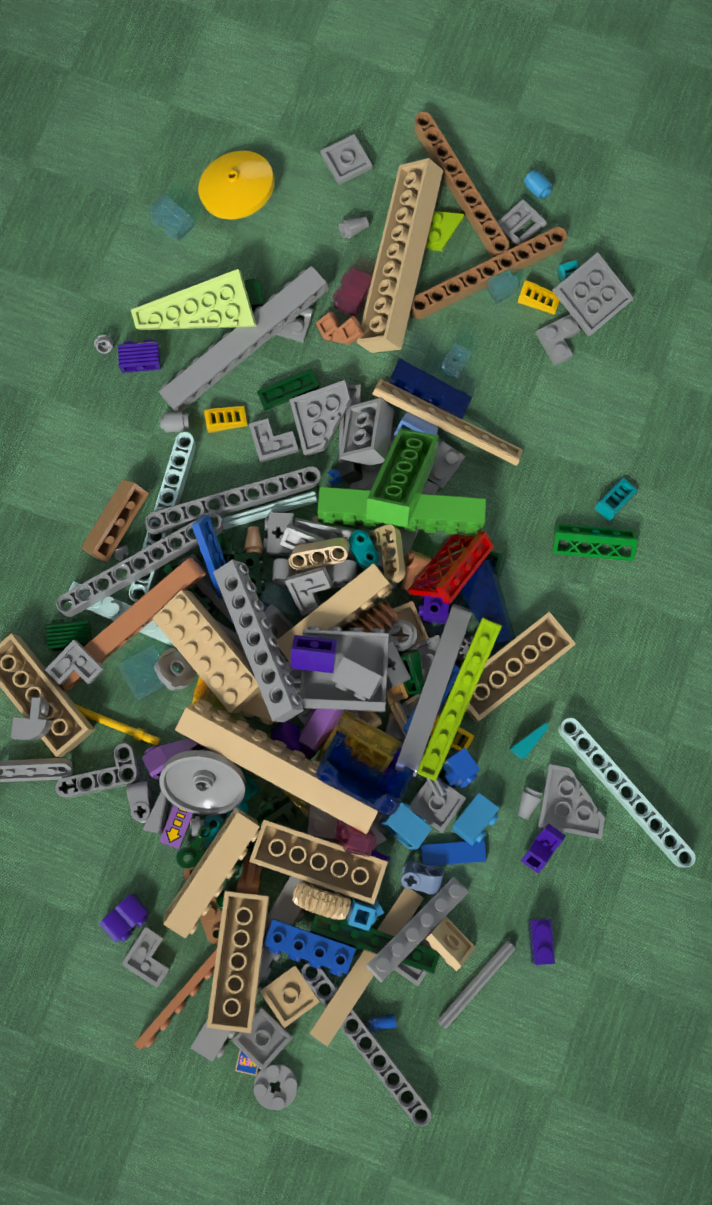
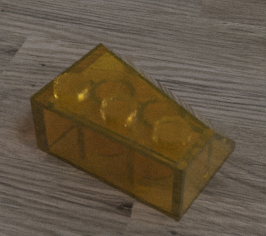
[315,710,401,784]

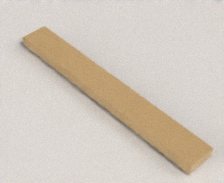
[372,379,523,466]
[309,888,424,1047]

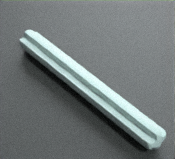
[221,491,317,530]

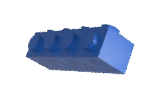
[442,748,480,788]
[264,919,356,976]

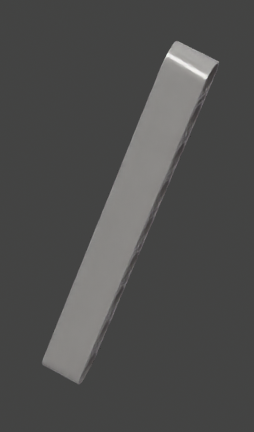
[146,467,321,535]
[56,513,223,617]
[395,604,473,777]
[302,962,431,1127]

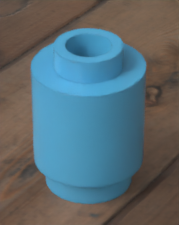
[524,170,553,199]

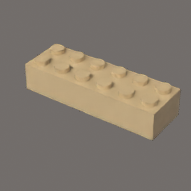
[278,563,394,662]
[152,590,261,713]
[451,612,576,724]
[0,634,95,757]
[163,806,260,939]
[249,820,388,904]
[207,891,270,1033]

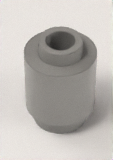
[160,412,190,433]

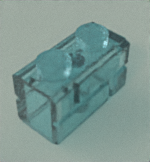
[149,194,195,241]

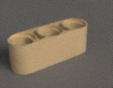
[289,538,350,570]

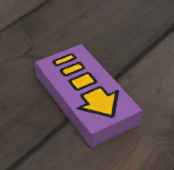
[159,805,194,849]

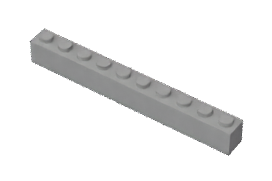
[159,266,328,412]
[191,876,309,1062]

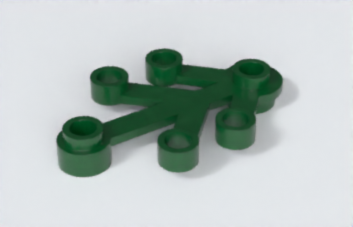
[176,821,257,877]

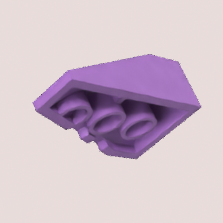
[299,709,349,751]
[142,738,208,780]

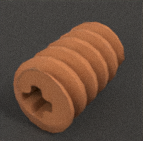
[352,599,399,633]

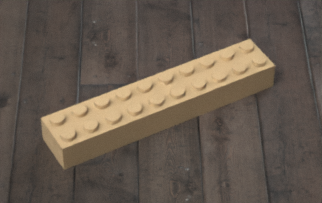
[357,158,443,353]
[175,700,384,834]

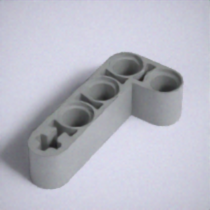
[272,559,357,592]
[55,744,140,798]

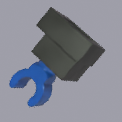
[328,460,363,486]

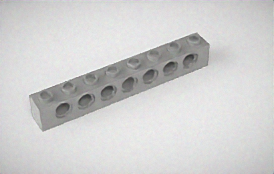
[213,560,304,722]

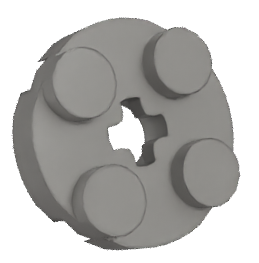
[154,648,196,691]
[254,1064,297,1111]

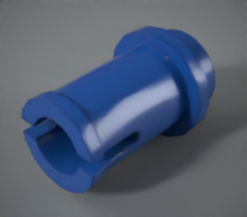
[368,1013,396,1033]

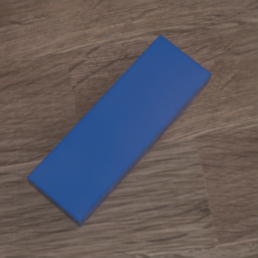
[421,840,486,866]

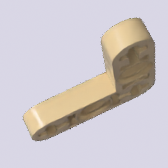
[357,524,405,583]

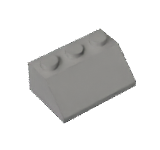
[340,398,394,466]

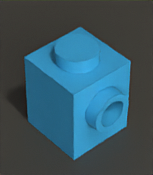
[346,897,377,931]

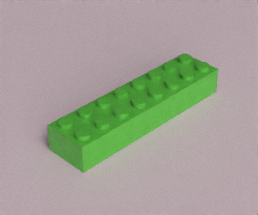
[318,487,486,536]

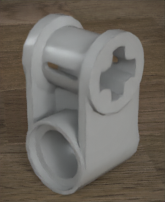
[126,781,153,823]

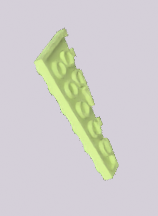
[131,269,257,330]

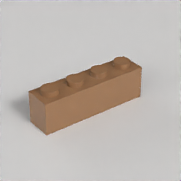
[81,480,149,562]

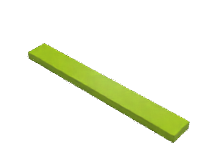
[417,618,502,782]

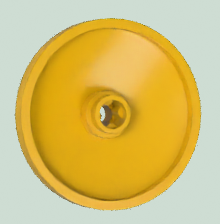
[198,151,275,219]

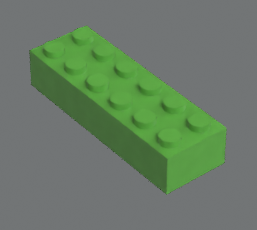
[366,428,439,527]

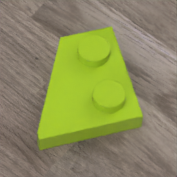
[425,211,464,251]

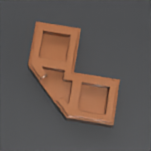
[316,311,365,345]

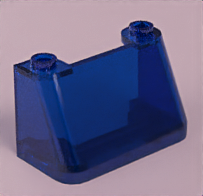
[316,731,415,815]

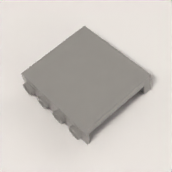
[300,626,389,712]

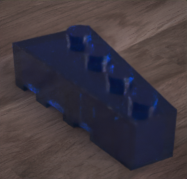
[389,358,472,420]
[461,560,516,645]

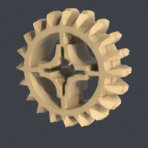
[292,881,351,920]

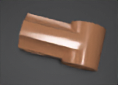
[401,550,431,592]
[236,854,263,895]

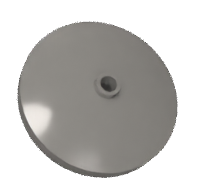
[159,750,246,815]

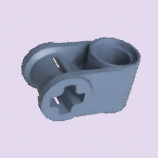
[401,861,444,895]

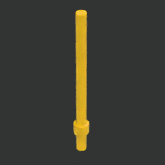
[75,704,161,746]

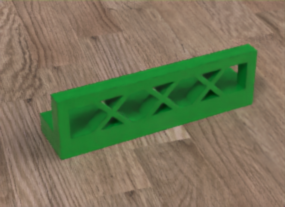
[552,523,638,561]

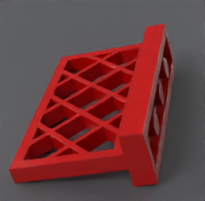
[408,531,494,603]

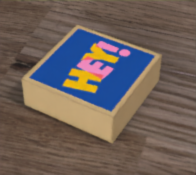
[235,1050,258,1076]

